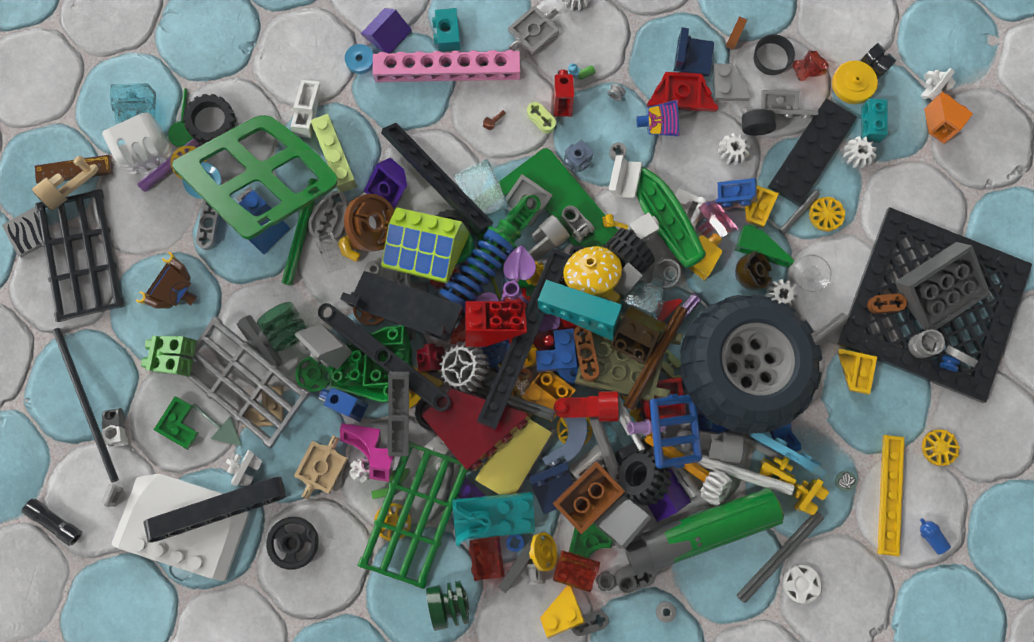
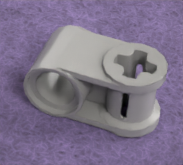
[561,206,595,243]

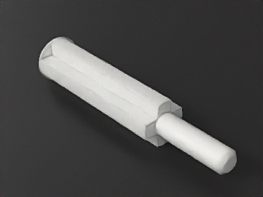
[619,396,645,451]

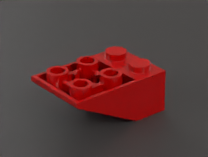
[465,301,527,347]

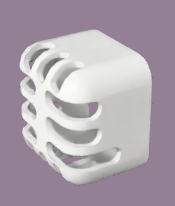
[102,113,173,174]

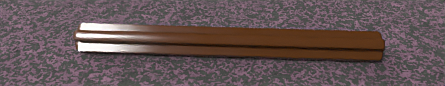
[623,306,688,411]

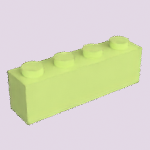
[310,114,358,193]

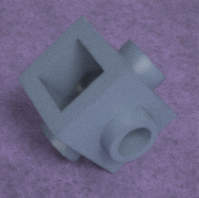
[564,139,594,173]

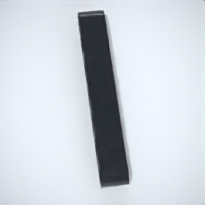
[143,477,287,543]

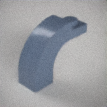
[542,418,587,467]

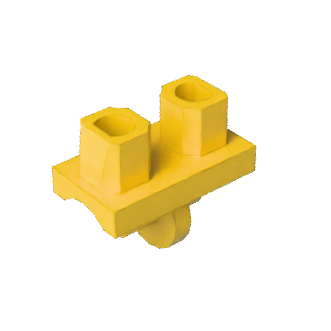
[759,456,797,485]
[793,479,829,515]

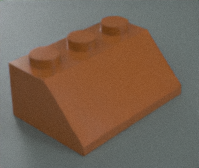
[552,462,625,534]

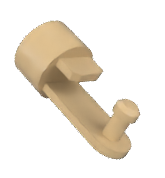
[32,156,99,211]

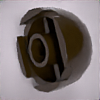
[735,251,772,290]

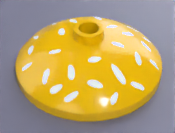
[563,246,622,297]

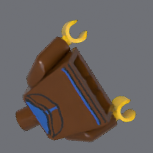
[136,252,197,309]

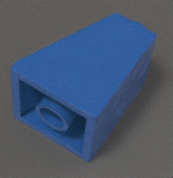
[239,190,291,254]

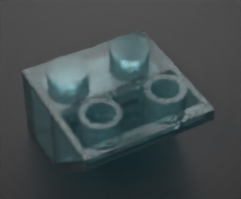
[110,83,156,125]

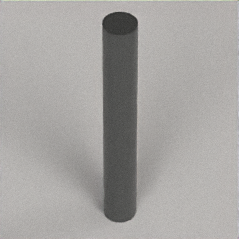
[779,190,820,235]

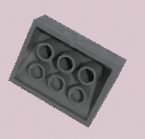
[895,242,990,331]

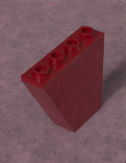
[422,389,531,472]

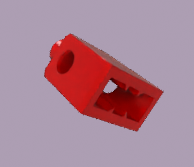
[554,69,574,117]

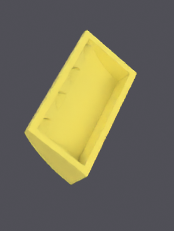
[475,419,552,495]

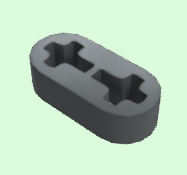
[571,610,609,636]

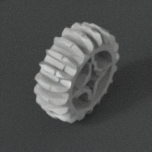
[438,342,489,394]

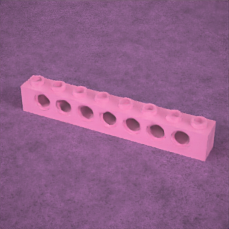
[373,50,520,82]

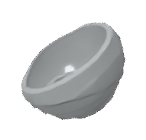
[651,259,682,290]

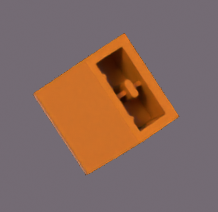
[924,92,973,144]

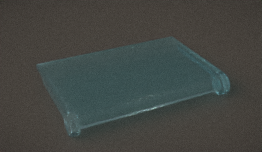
[454,159,509,216]

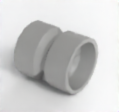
[908,329,945,359]

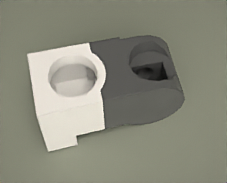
[102,408,129,448]

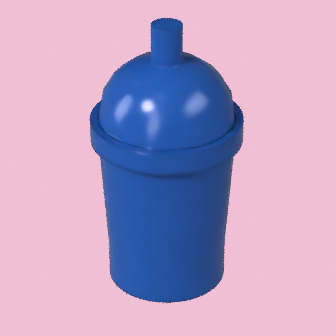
[920,518,951,555]

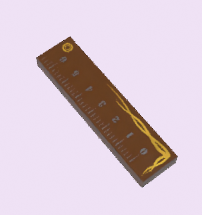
[35,154,113,184]

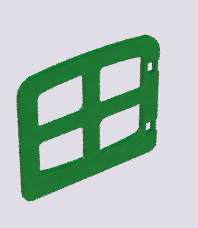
[172,115,337,240]

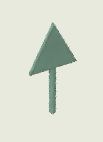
[192,403,242,446]

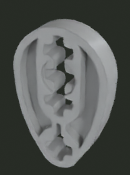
[308,191,348,244]

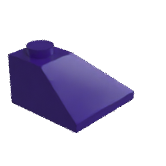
[364,157,407,210]

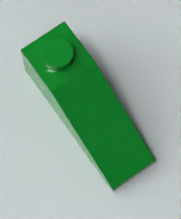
[734,225,794,268]

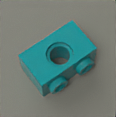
[432,8,461,52]

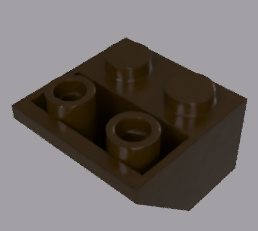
[610,306,666,365]

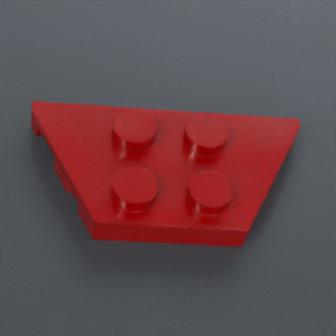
[647,72,718,112]

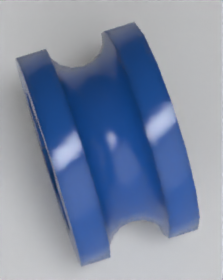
[940,356,961,372]
[506,534,524,552]

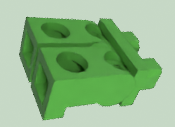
[141,336,197,377]

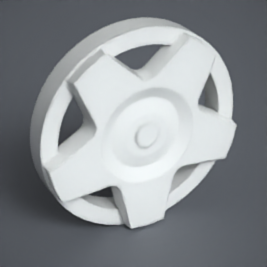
[783,565,821,604]

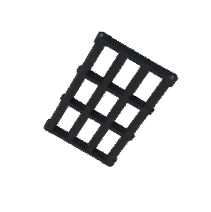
[35,189,125,322]

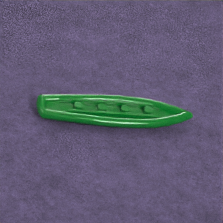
[636,167,706,268]

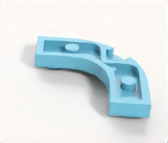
[749,432,827,478]

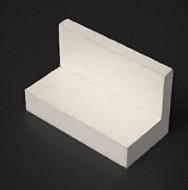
[609,155,643,198]

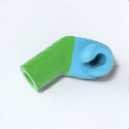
[568,63,596,80]

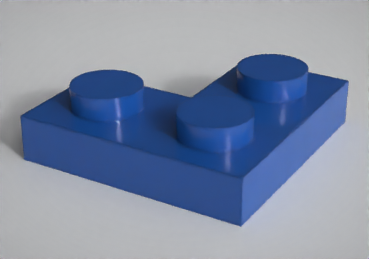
[536,329,577,372]

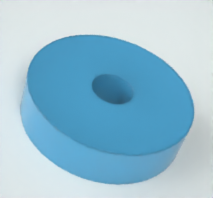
[345,44,373,74]

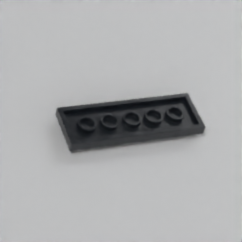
[768,98,858,206]

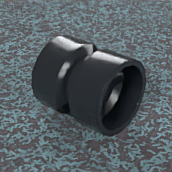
[860,43,897,79]

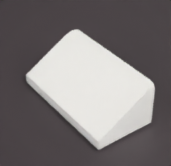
[569,444,606,479]

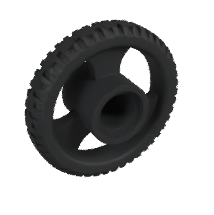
[266,517,319,570]

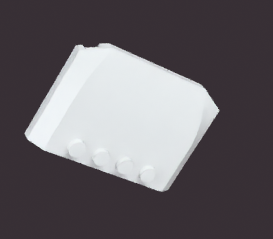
[111,474,250,581]

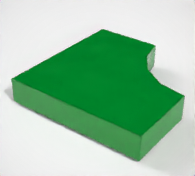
[567,524,612,563]

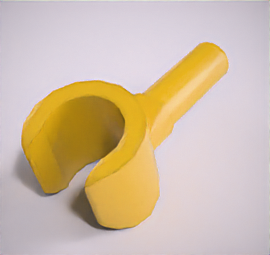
[602,214,628,229]

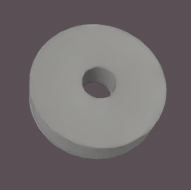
[945,345,978,367]

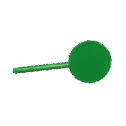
[168,88,194,147]

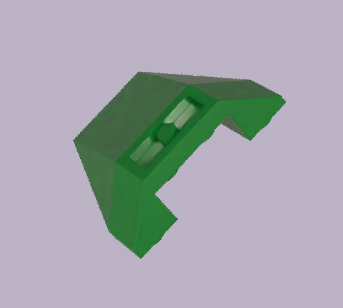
[330,325,412,403]

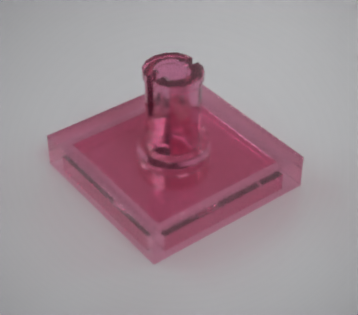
[697,200,738,237]

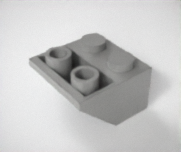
[295,324,353,370]

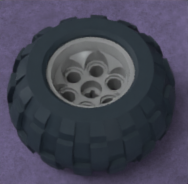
[679,294,822,434]

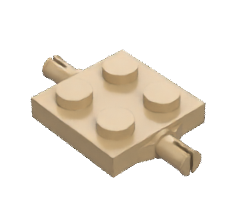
[294,435,348,500]

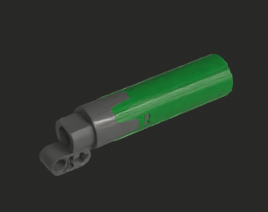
[615,488,784,593]

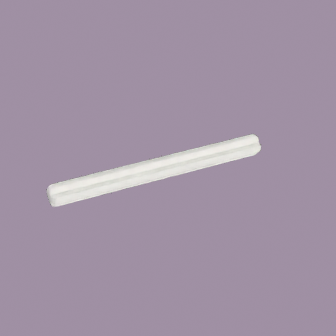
[679,448,794,495]

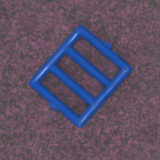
[650,394,702,469]

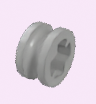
[607,84,626,101]
[609,142,626,161]

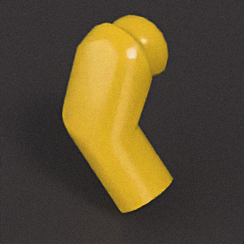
[338,236,361,262]

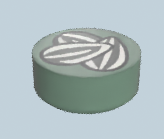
[835,471,857,491]

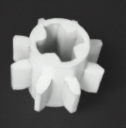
[349,457,370,484]

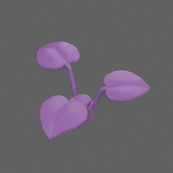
[475,245,560,332]

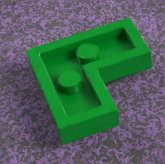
[153,396,199,450]

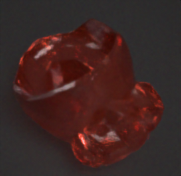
[793,50,829,81]

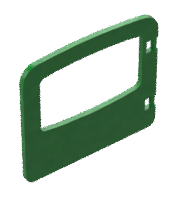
[470,148,618,297]

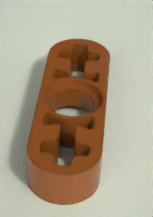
[574,326,599,382]

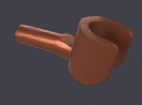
[482,110,506,130]

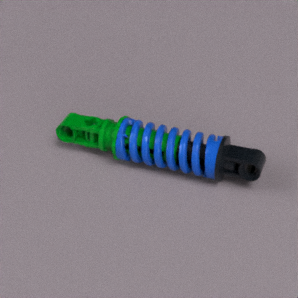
[435,195,541,317]

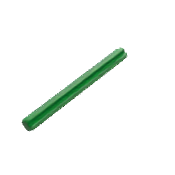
[282,178,319,286]

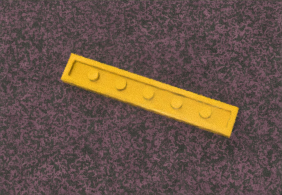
[877,435,905,557]

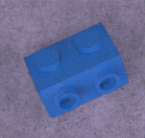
[715,178,757,208]

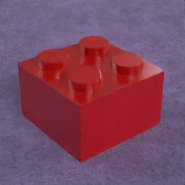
[641,378,686,421]

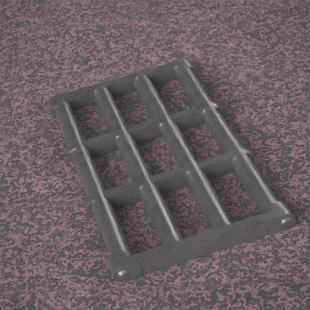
[183,316,311,449]

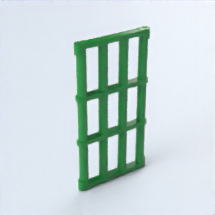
[357,440,469,589]

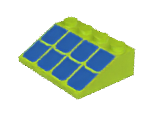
[381,207,470,284]

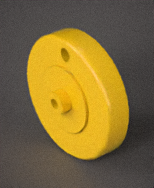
[832,60,878,105]

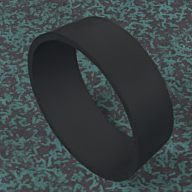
[754,34,795,75]

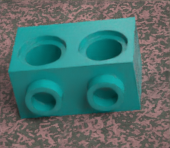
[861,99,888,143]

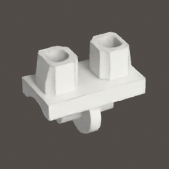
[921,68,956,100]
[226,450,262,486]

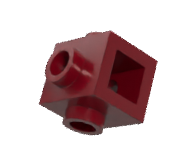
[416,343,444,373]

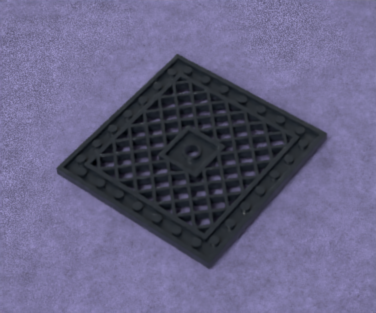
[837,207,1032,403]

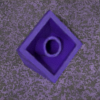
[361,8,412,54]
[647,468,691,522]

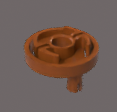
[344,194,395,252]

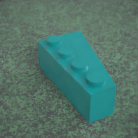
[538,280,622,341]

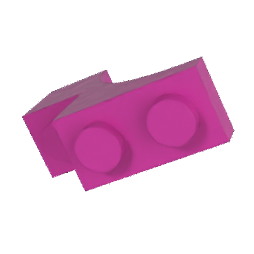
[340,423,395,482]

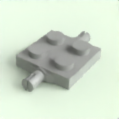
[508,5,559,56]

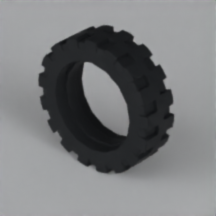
[183,94,236,144]

